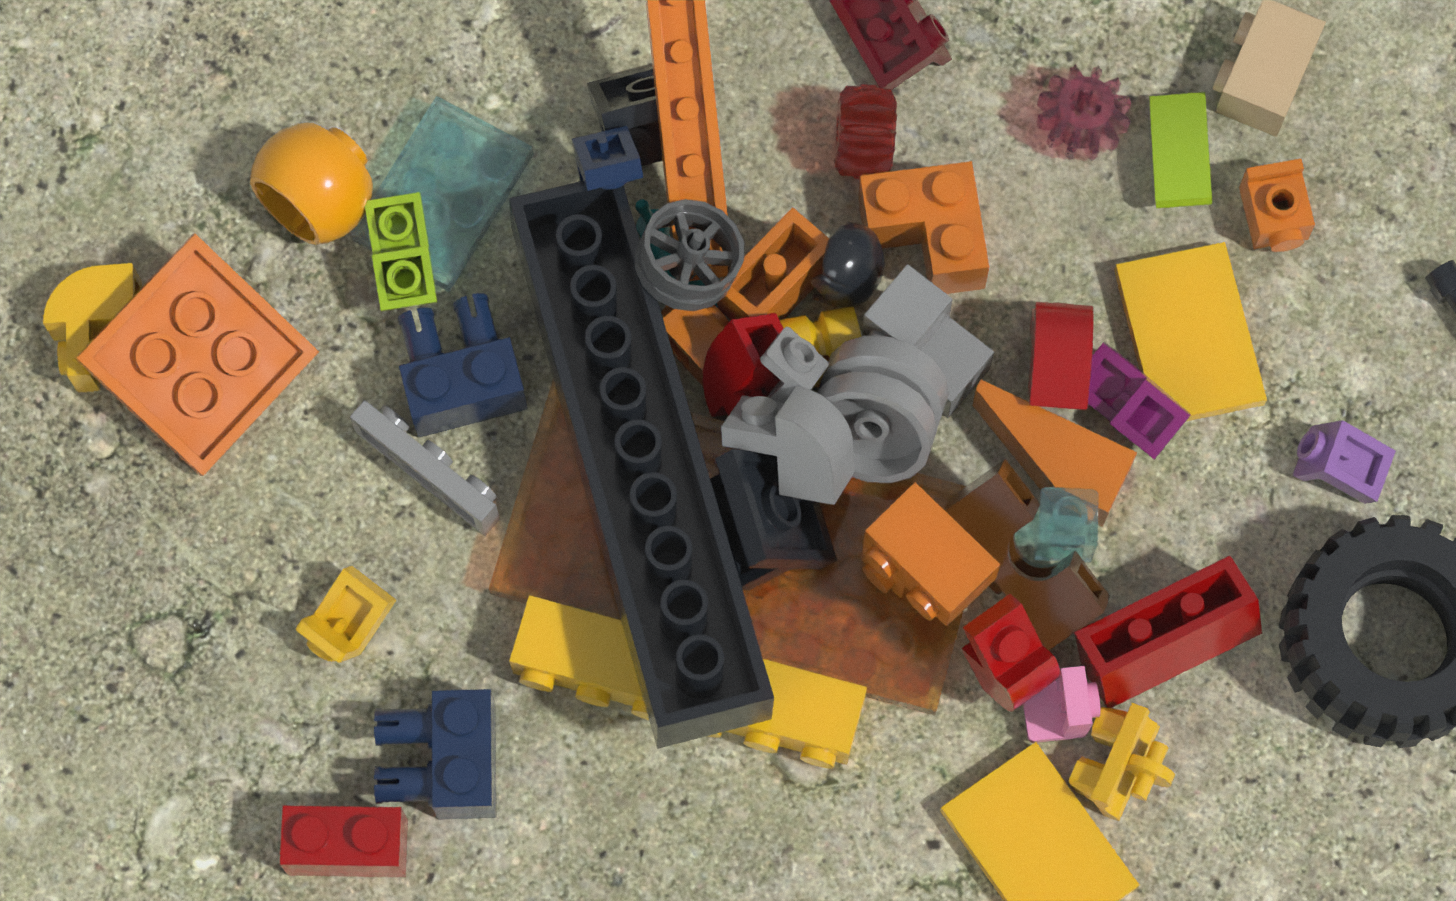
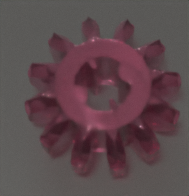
[1036,64,1131,161]

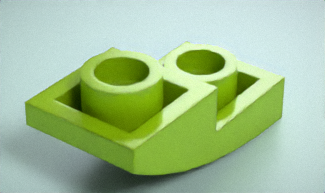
[1149,92,1212,209]
[365,192,438,312]

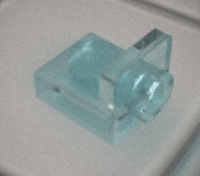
[1034,487,1099,563]

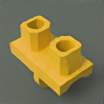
[1069,703,1175,821]

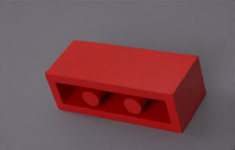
[1074,555,1262,708]

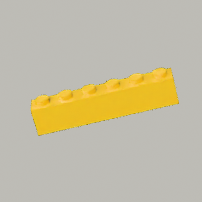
[509,595,867,769]

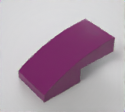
[1088,342,1191,460]

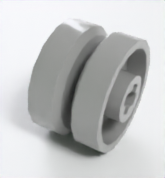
[817,336,949,483]

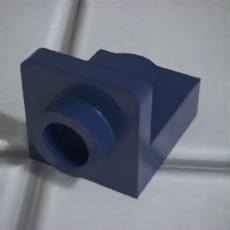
[572,126,643,191]

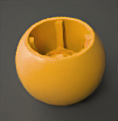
[250,122,373,245]

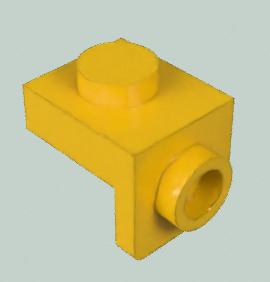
[295,566,396,663]

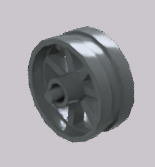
[635,199,744,311]

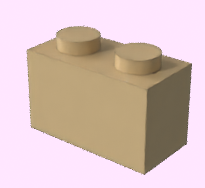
[1212,0,1326,137]

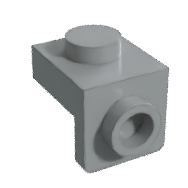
[760,327,830,403]

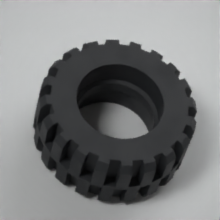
[1279,515,1456,748]

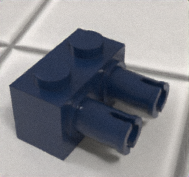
[398,293,528,438]
[374,689,497,820]

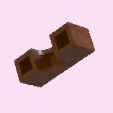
[944,459,1110,650]

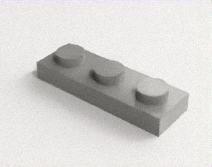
[350,400,500,536]

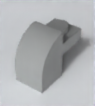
[721,386,854,505]

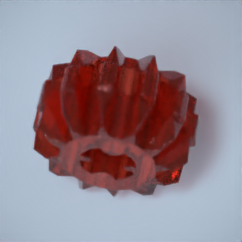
[834,84,897,180]

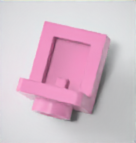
[1023,666,1100,743]

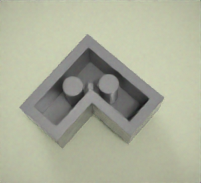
[862,264,994,418]

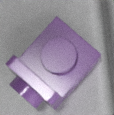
[1293,420,1396,504]

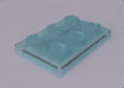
[351,96,534,292]

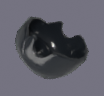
[811,221,885,308]

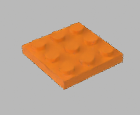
[74,234,319,476]

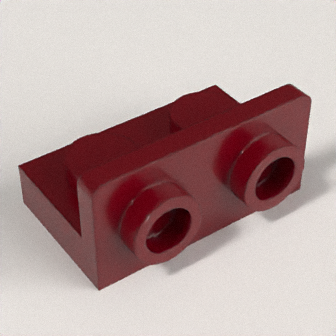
[829,0,952,93]

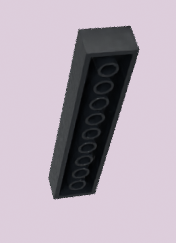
[509,180,774,749]

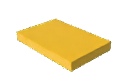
[1114,242,1267,422]
[940,742,1140,901]

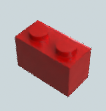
[280,805,408,878]

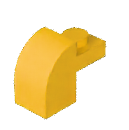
[43,263,142,393]

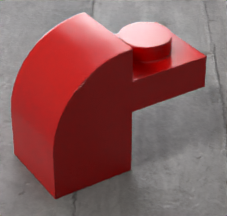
[1028,302,1094,410]
[703,313,784,417]
[961,594,1061,712]

